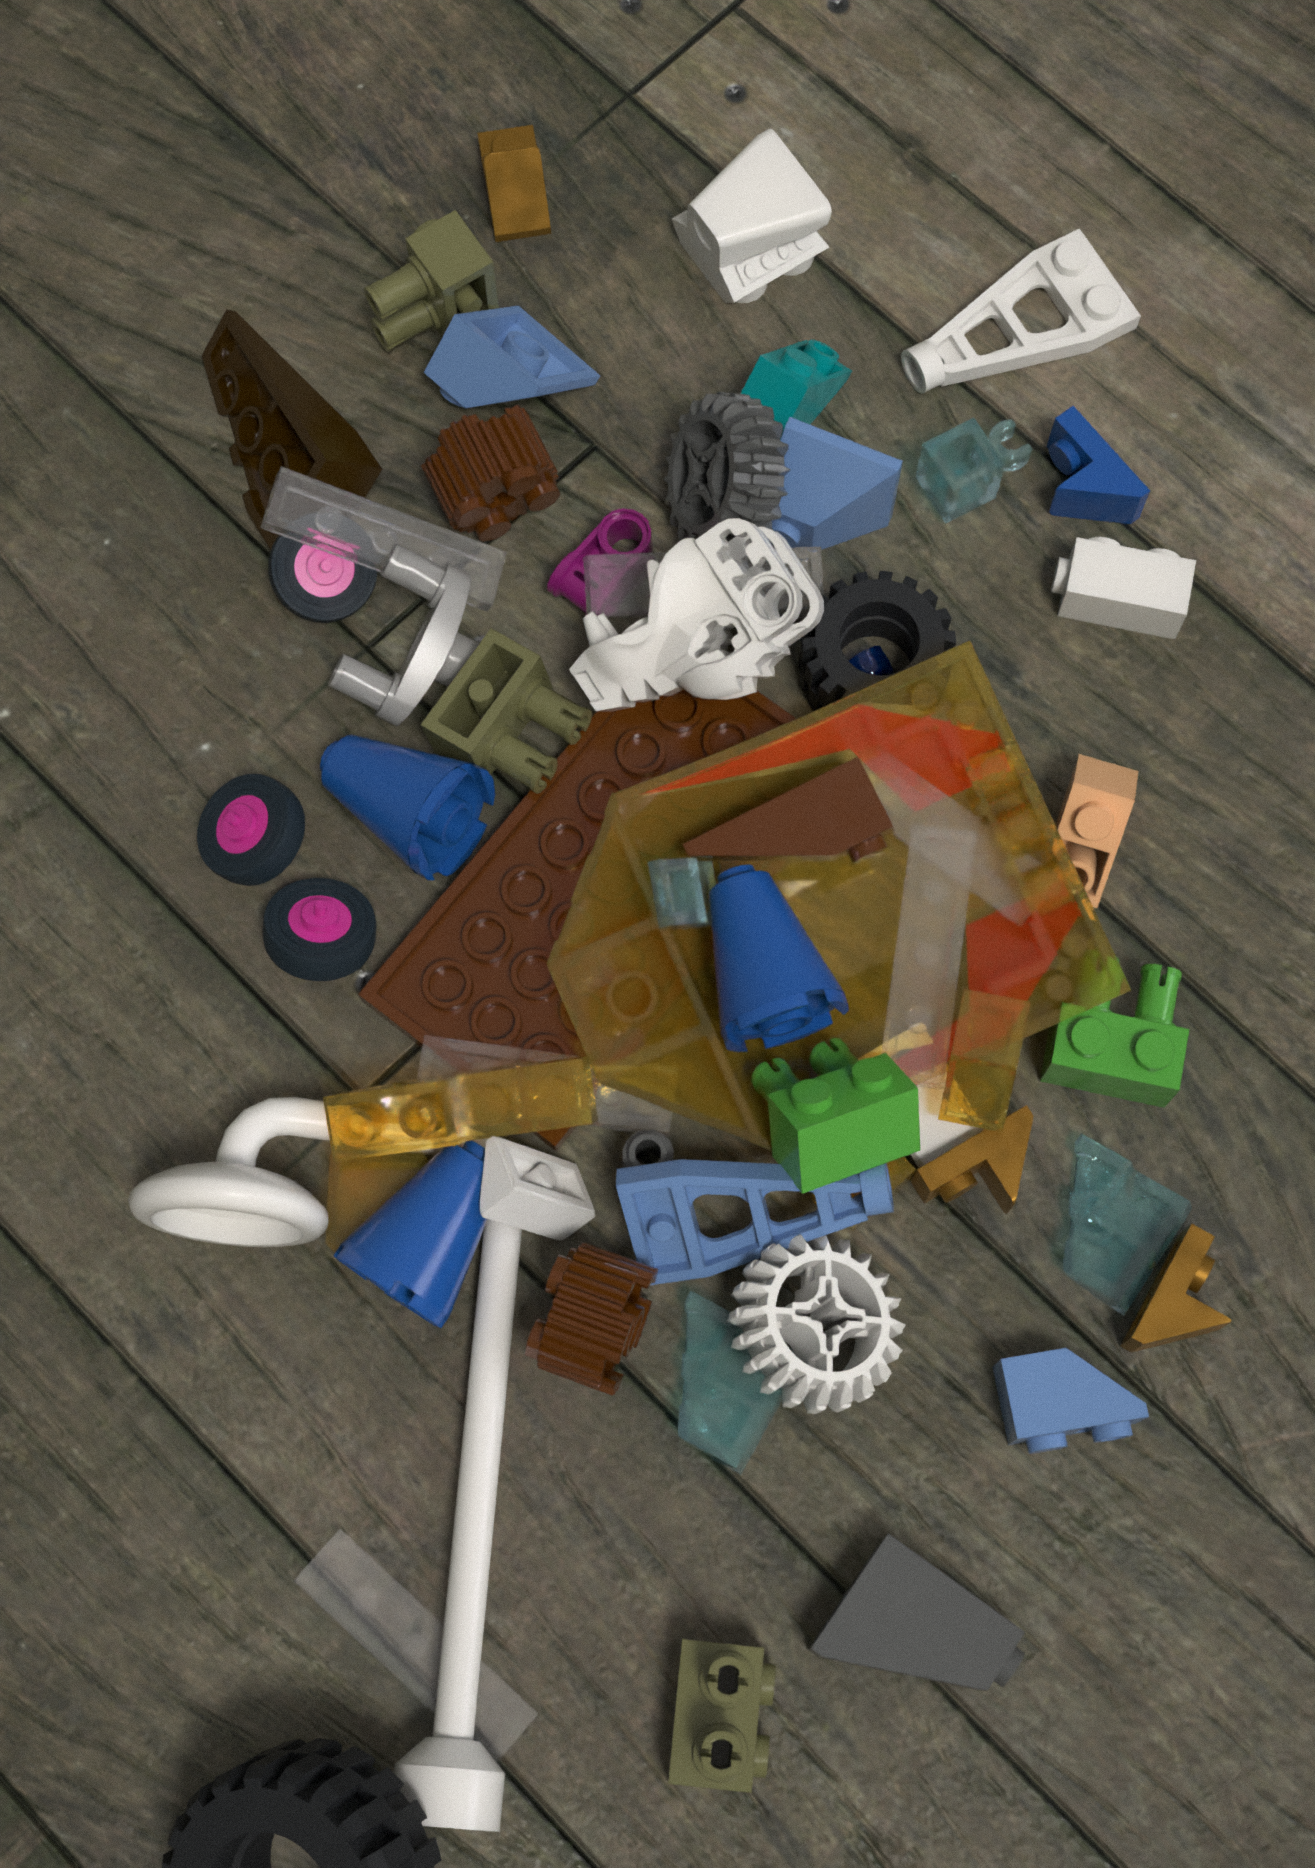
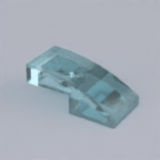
[648,858,716,930]

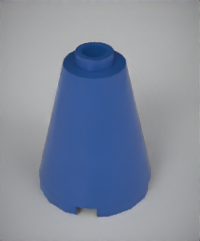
[320,735,495,880]
[709,864,849,1052]
[333,1139,488,1329]

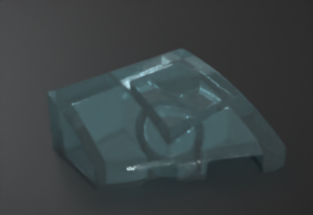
[1063,1133,1192,1315]
[678,1291,794,1475]

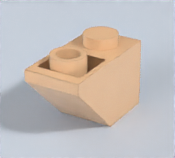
[1037,754,1139,908]

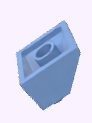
[424,306,600,408]
[772,417,903,554]

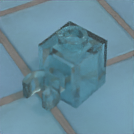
[915,418,1032,524]

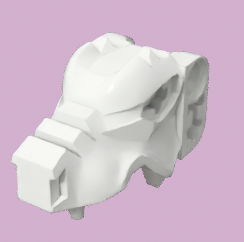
[569,518,824,712]

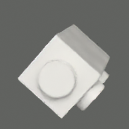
[1051,537,1196,639]

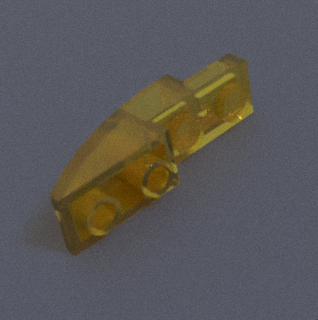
[323,1055,598,1162]

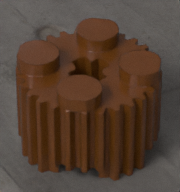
[421,405,561,542]
[525,1242,659,1396]

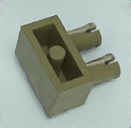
[363,210,499,352]
[421,628,592,794]
[668,1639,776,1793]

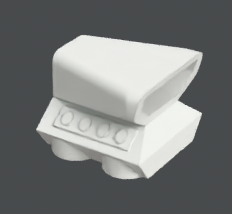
[672,129,832,303]

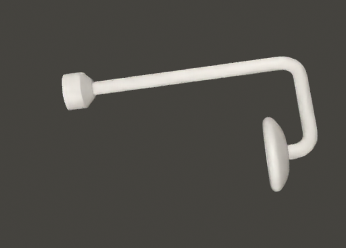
[128,1097,522,1832]

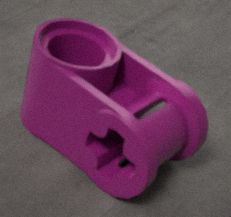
[547,508,654,619]

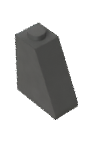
[807,1533,1025,1691]

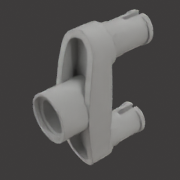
[328,543,479,726]

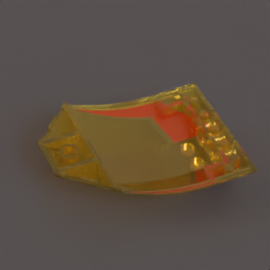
[547,640,1132,1151]

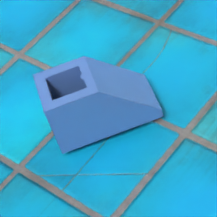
[992,1348,1149,1454]

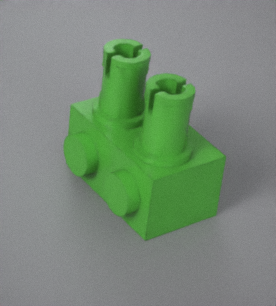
[1040,951,1190,1108]
[751,1038,921,1194]

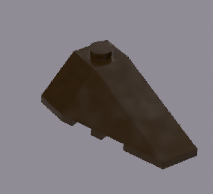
[201,309,382,550]

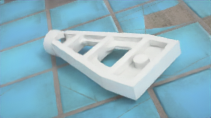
[901,228,1141,394]

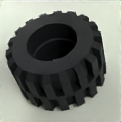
[798,571,956,719]

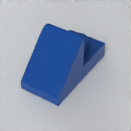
[1046,406,1150,524]

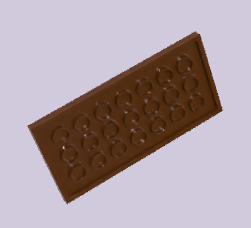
[358,689,844,1152]

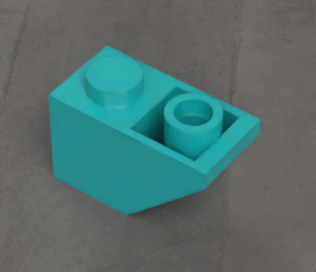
[740,339,852,440]

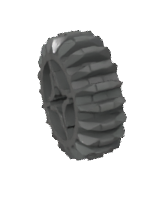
[663,392,791,542]

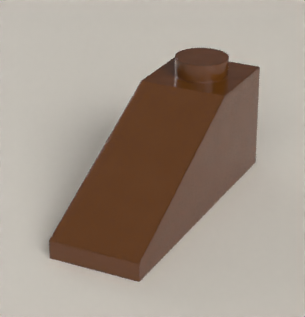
[683,756,894,864]

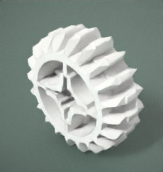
[727,1234,906,1414]

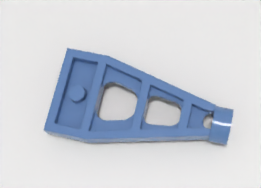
[616,1159,894,1285]

